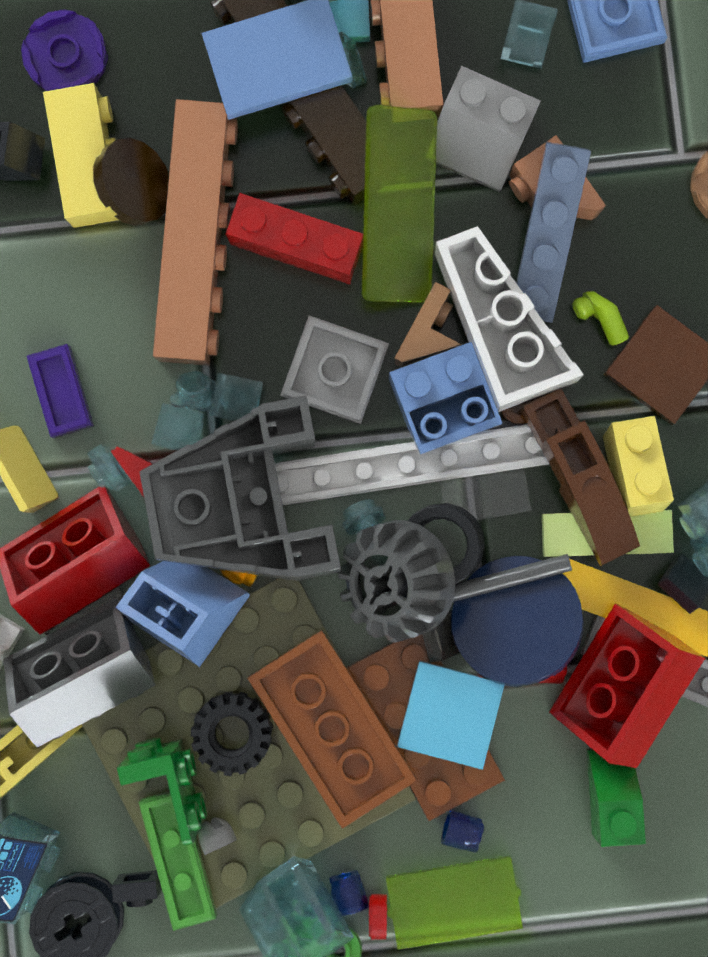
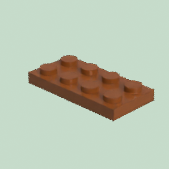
[247,630,417,829]
[347,633,505,821]

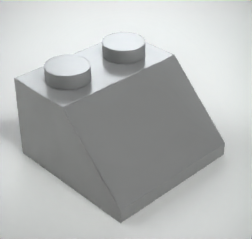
[423,66,541,192]

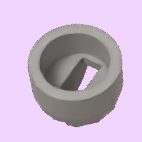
[198,817,237,855]

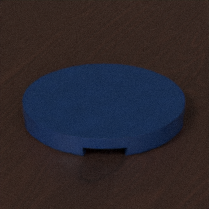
[451,556,584,687]

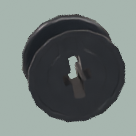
[29,872,124,957]

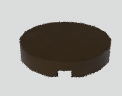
[93,138,169,226]

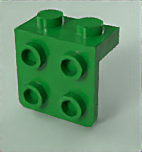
[117,737,207,846]

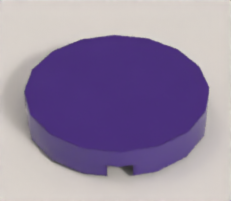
[21,9,108,91]

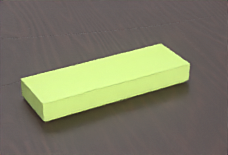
[541,510,674,557]

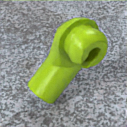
[572,291,629,345]

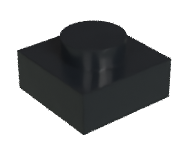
[112,870,162,907]

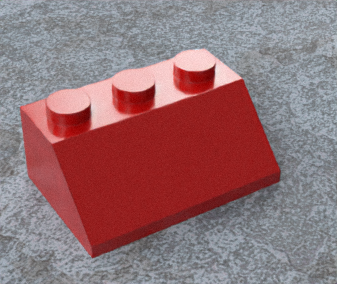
[0,484,150,635]
[549,603,705,768]

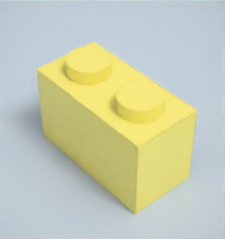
[603,416,674,517]

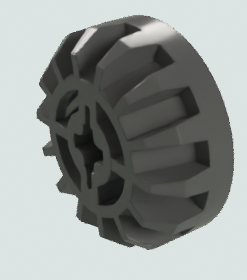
[338,520,455,642]

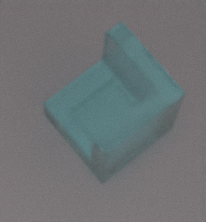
[500,0,558,69]

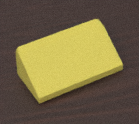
[0,426,58,513]

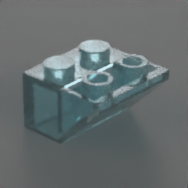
[239,856,354,957]

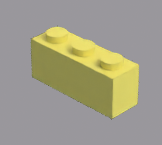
[43,83,119,228]

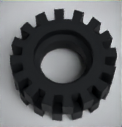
[190,691,273,776]

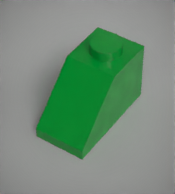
[586,749,646,847]

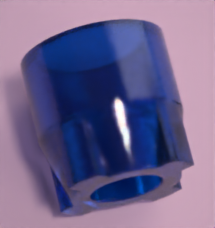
[441,810,484,853]
[329,870,369,916]

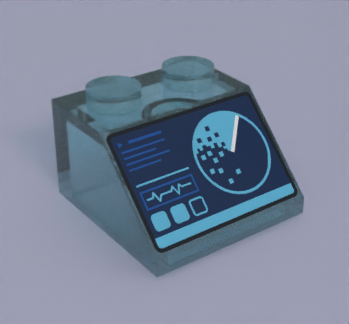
[0,812,61,924]

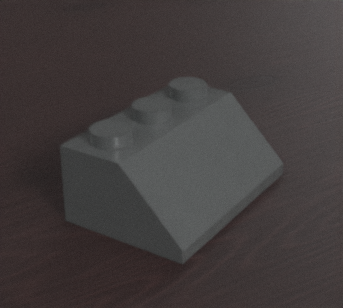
[3,598,155,748]

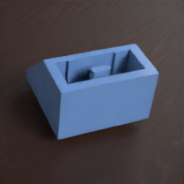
[388,342,503,455]
[115,561,250,667]

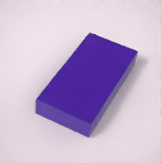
[26,344,94,438]

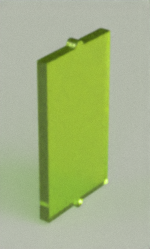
[386,856,523,950]

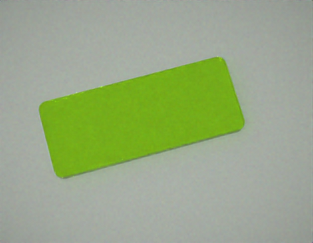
[362,105,437,302]

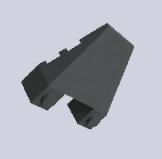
[139,395,341,581]

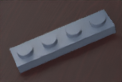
[516,142,591,323]

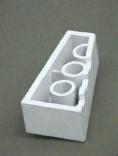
[435,226,584,412]

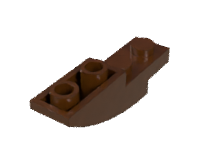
[521,388,640,566]

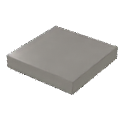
[280,316,389,425]

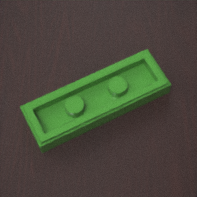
[138,791,217,931]

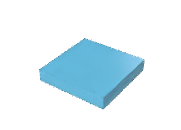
[397,660,504,770]

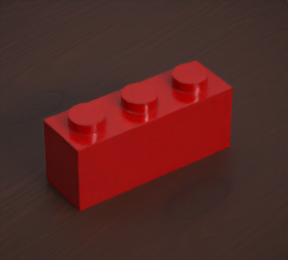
[226,193,364,285]

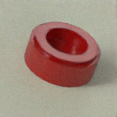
[369,894,387,940]

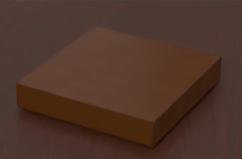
[603,305,708,425]

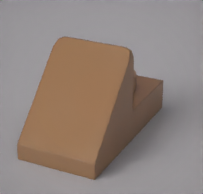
[395,282,461,368]

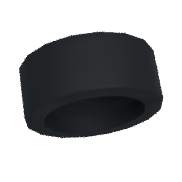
[408,503,485,584]

